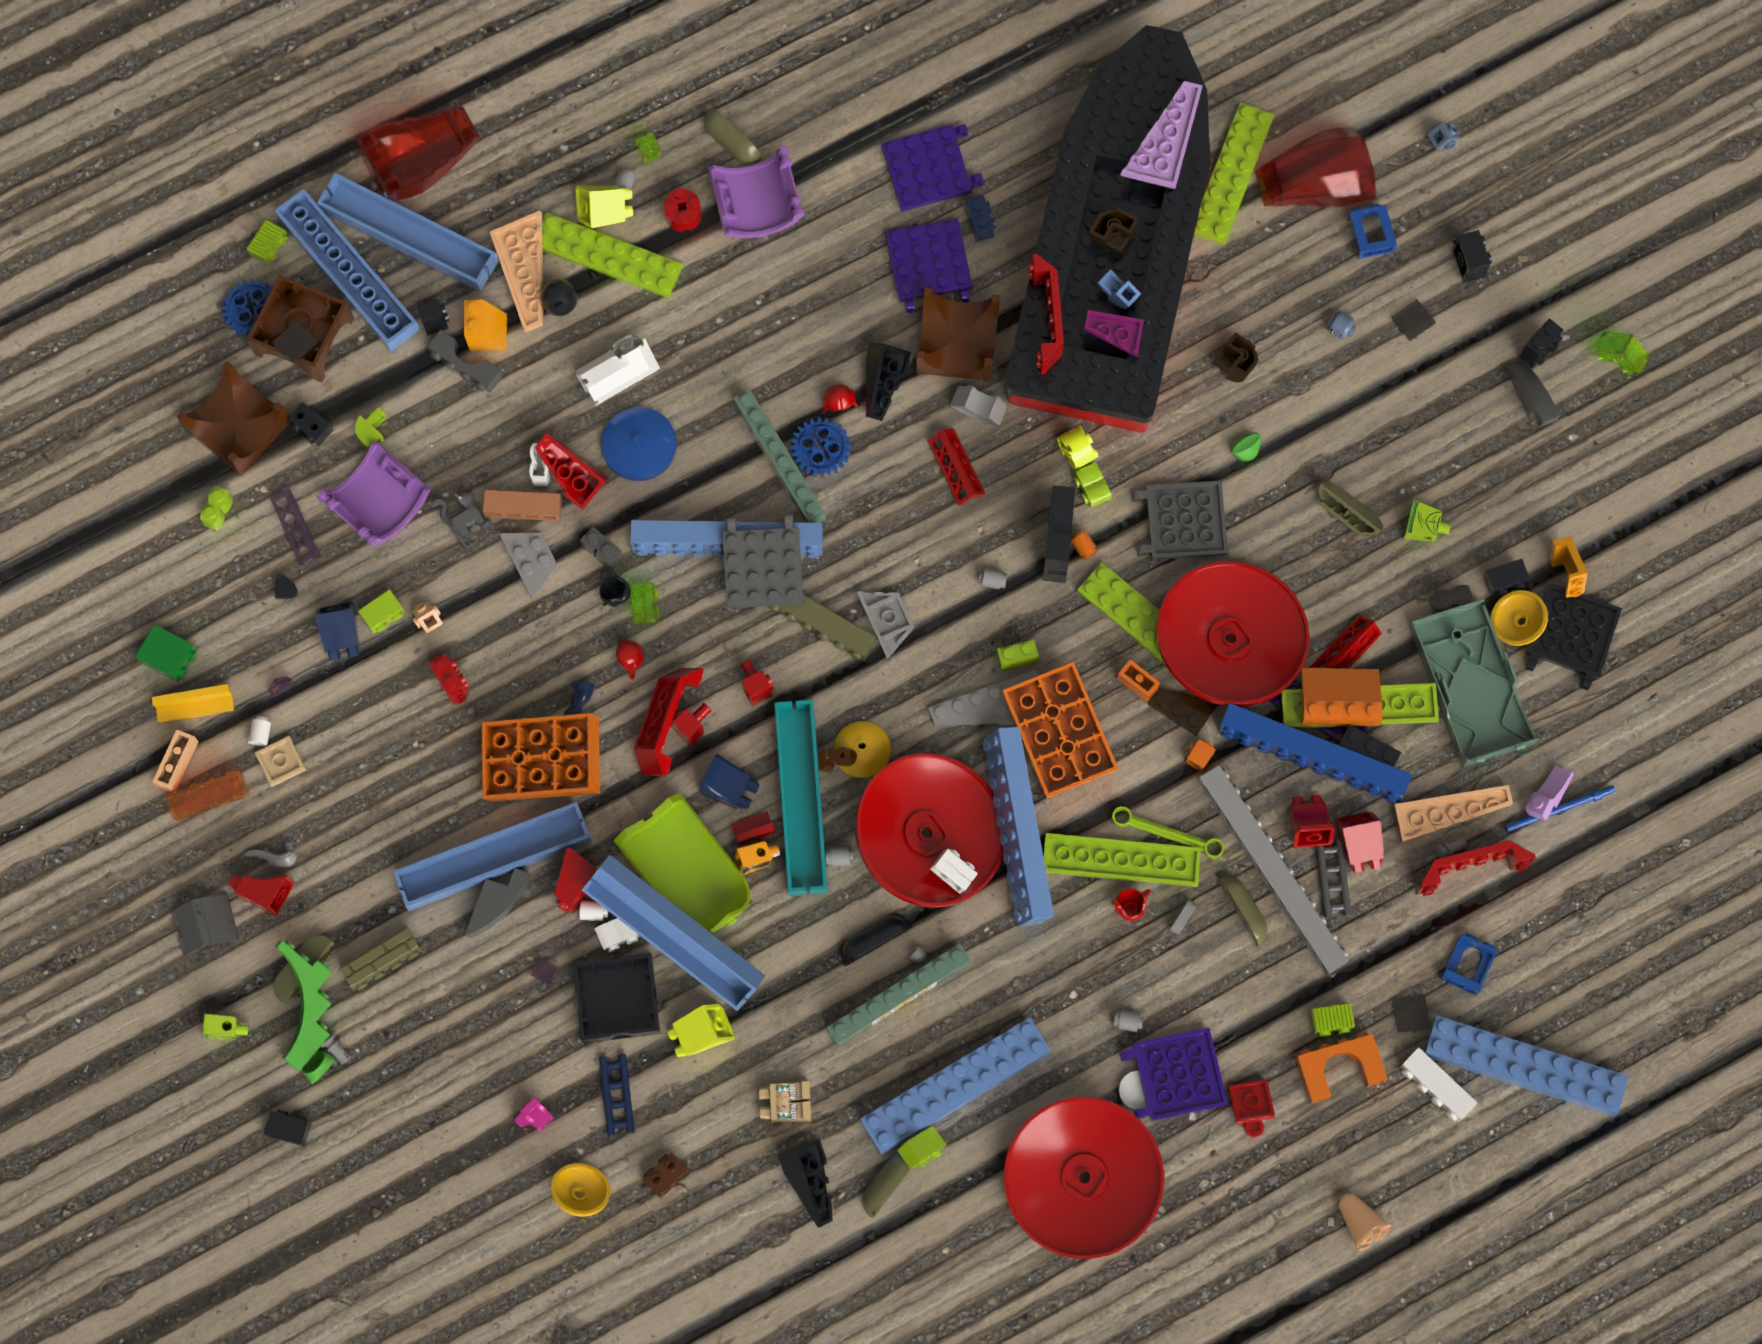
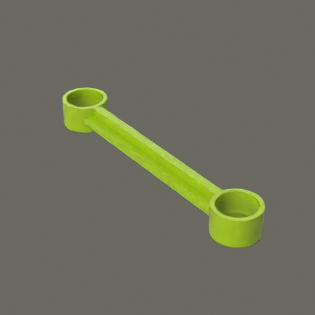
[1112,806,1224,860]

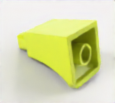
[575,185,633,228]
[667,1004,735,1057]

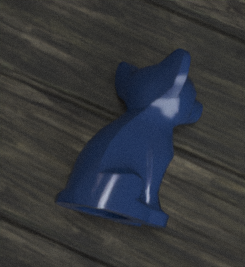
[564,682,596,715]

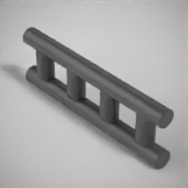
[1316,839,1352,918]

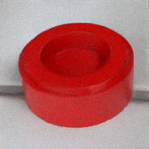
[1244,1120,1264,1138]

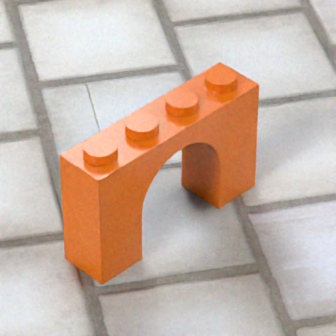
[1295,1032,1388,1104]

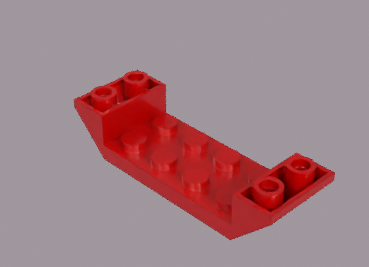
[1028,254,1064,375]
[634,668,704,776]
[1416,840,1536,896]

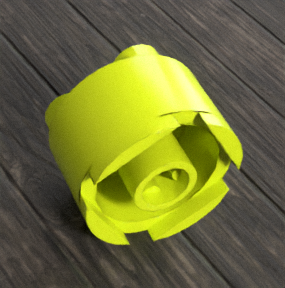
[1057,425,1099,470]

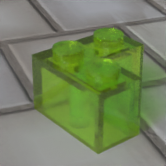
[1593,332,1651,375]

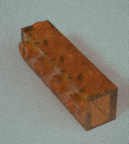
[166,770,250,821]

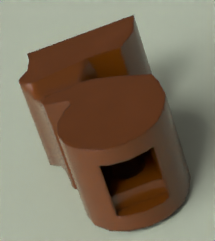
[817,747,857,773]

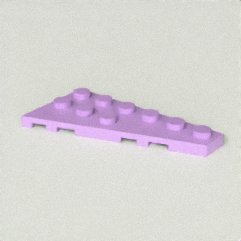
[1121,81,1203,189]

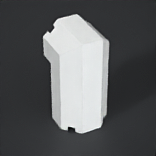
[576,333,660,406]

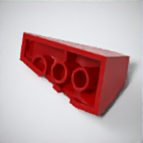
[535,433,609,510]

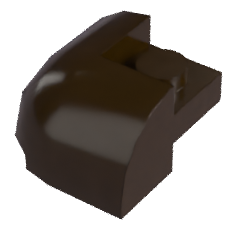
[1088,208,1140,254]
[1212,332,1259,383]

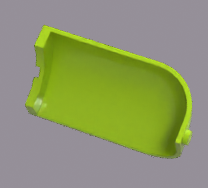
[614,793,751,933]

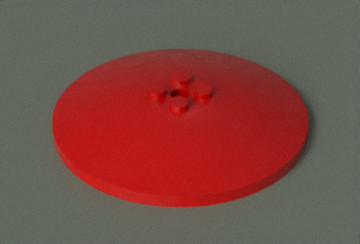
[1156,561,1310,707]
[855,753,1004,908]
[1004,1097,1164,1259]

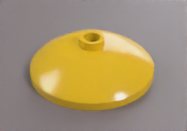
[1491,590,1548,646]
[833,721,891,778]
[550,1163,610,1216]

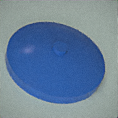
[601,407,677,481]

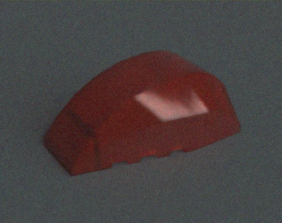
[355,106,480,200]
[1255,128,1377,207]

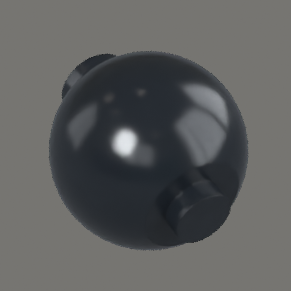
[540,279,578,316]

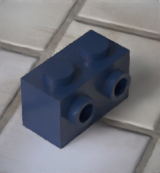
[966,195,997,242]

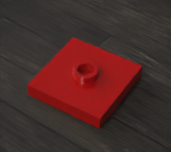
[1228,1079,1275,1125]

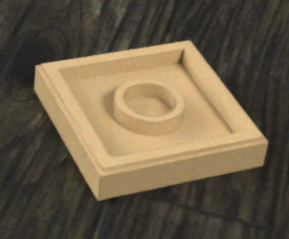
[254,735,306,787]

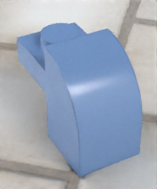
[1096,269,1141,309]

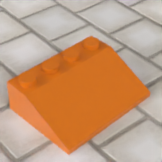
[1301,668,1382,726]

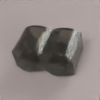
[1429,585,1473,614]

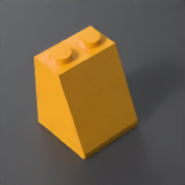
[464,299,507,351]

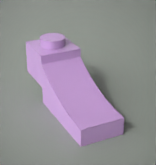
[1525,766,1574,821]

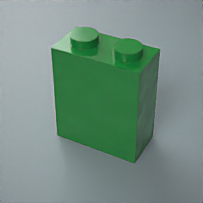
[135,624,198,682]

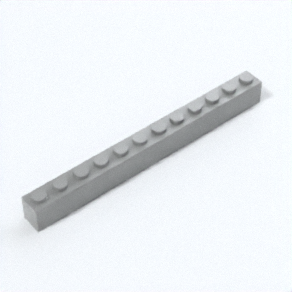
[1198,765,1349,976]

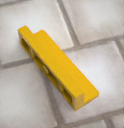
[152,684,234,723]

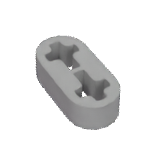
[1170,900,1197,935]

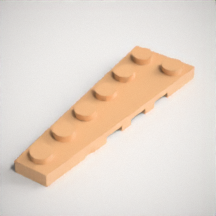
[1394,785,1513,842]

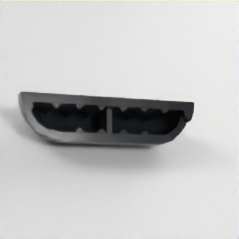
[841,915,912,967]

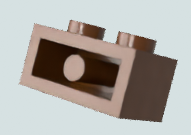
[643,1152,689,1200]

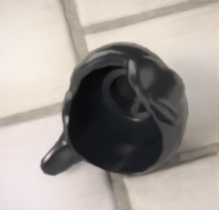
[599,567,631,607]

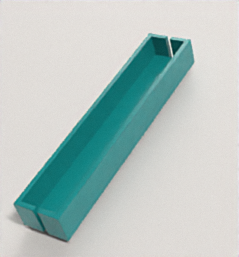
[775,700,828,897]

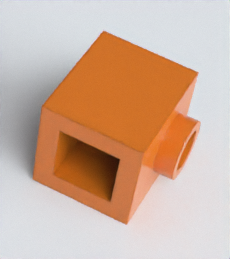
[1185,739,1216,773]

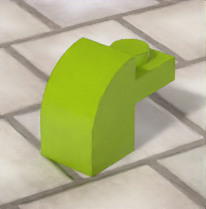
[355,407,387,450]

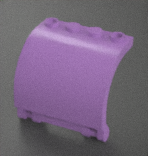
[709,146,804,238]
[317,441,431,547]

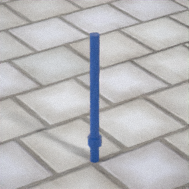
[1505,785,1616,832]

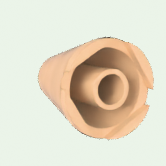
[1338,1193,1391,1251]

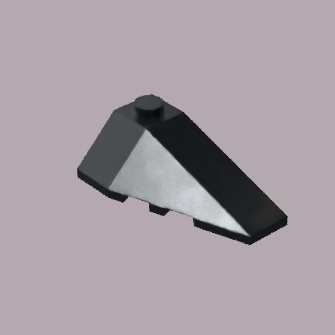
[865,342,911,421]
[778,1139,833,1228]

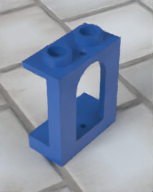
[1347,204,1397,259]
[1441,934,1498,996]

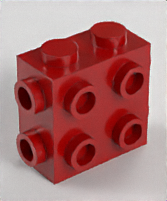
[429,654,470,705]

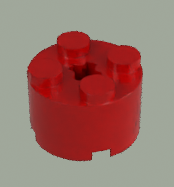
[664,188,702,232]

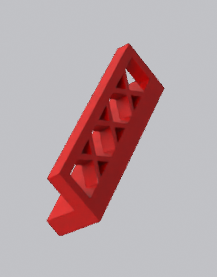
[927,429,985,506]
[1309,614,1382,669]

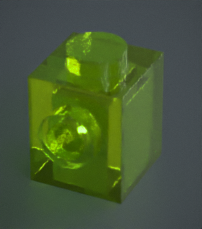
[635,132,661,163]

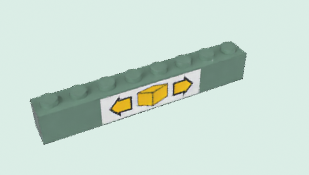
[733,389,826,523]
[827,943,971,1047]

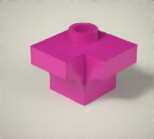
[514,1098,553,1132]

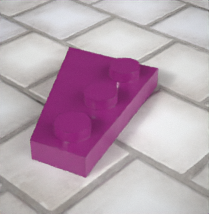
[1084,310,1144,357]

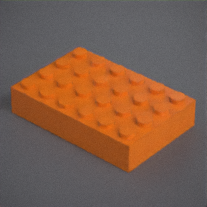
[1001,662,1118,800]
[482,713,600,802]

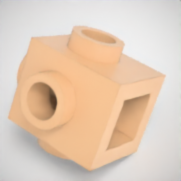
[412,601,443,633]

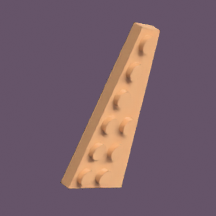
[490,211,543,332]

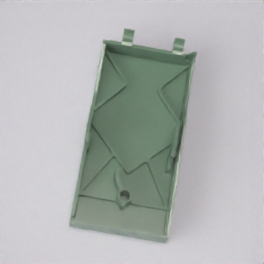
[1409,598,1538,769]

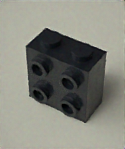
[1519,318,1564,369]

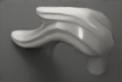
[244,843,297,867]

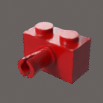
[740,660,774,707]
[672,702,712,747]

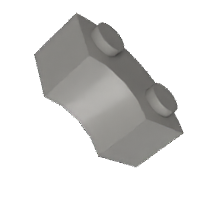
[950,385,1007,426]

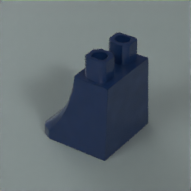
[315,602,360,661]
[699,754,760,810]

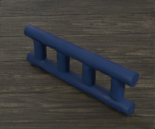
[599,1054,635,1136]

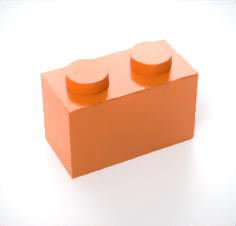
[1117,659,1160,702]

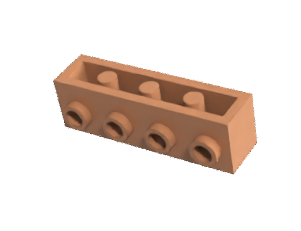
[483,488,562,521]

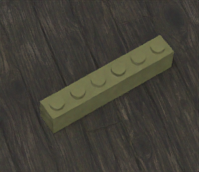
[768,595,876,661]

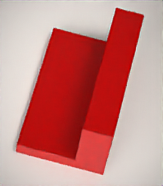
[731,811,775,846]

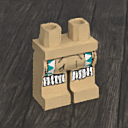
[759,1081,811,1122]

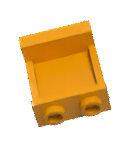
[1549,536,1588,598]

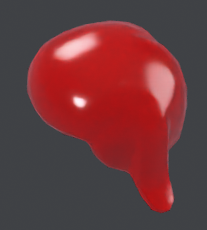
[821,384,861,414]
[616,640,644,680]
[1111,888,1151,921]

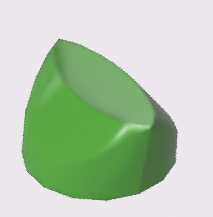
[1231,433,1261,461]
[302,1050,335,1085]

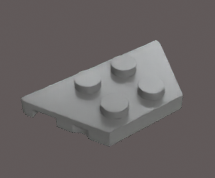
[500,533,558,598]
[857,591,914,659]

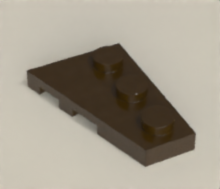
[1148,688,1218,736]

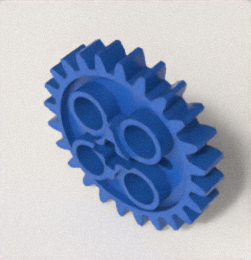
[221,278,273,338]
[790,417,851,478]

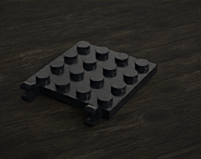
[1525,583,1622,691]

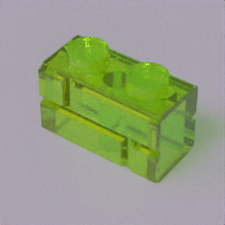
[631,582,660,626]

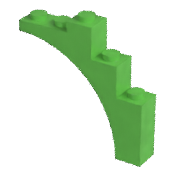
[275,940,332,1071]

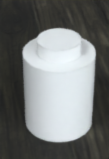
[248,716,271,746]
[580,900,609,922]

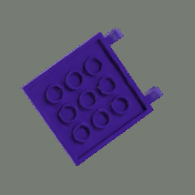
[881,124,983,212]
[886,219,973,313]
[1120,1028,1228,1122]

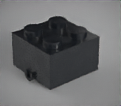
[1452,230,1492,283]

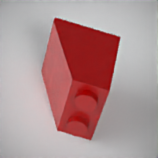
[554,847,598,914]

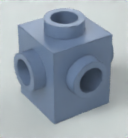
[1427,122,1460,150]

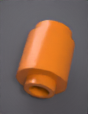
[1071,530,1097,560]

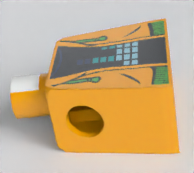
[733,841,780,875]

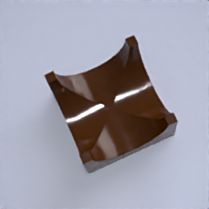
[247,274,354,383]
[916,287,1000,381]
[176,361,290,476]

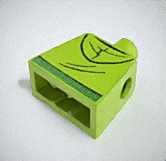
[1403,500,1451,542]
[203,1014,249,1040]

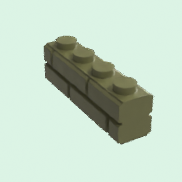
[339,927,421,991]

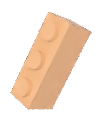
[152,730,199,794]

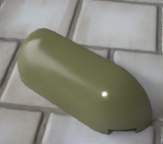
[704,108,761,163]
[1318,481,1383,536]
[1218,877,1268,947]
[274,935,334,1004]
[862,1151,911,1218]

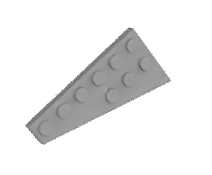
[928,670,1039,727]

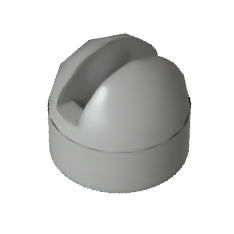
[909,946,926,963]

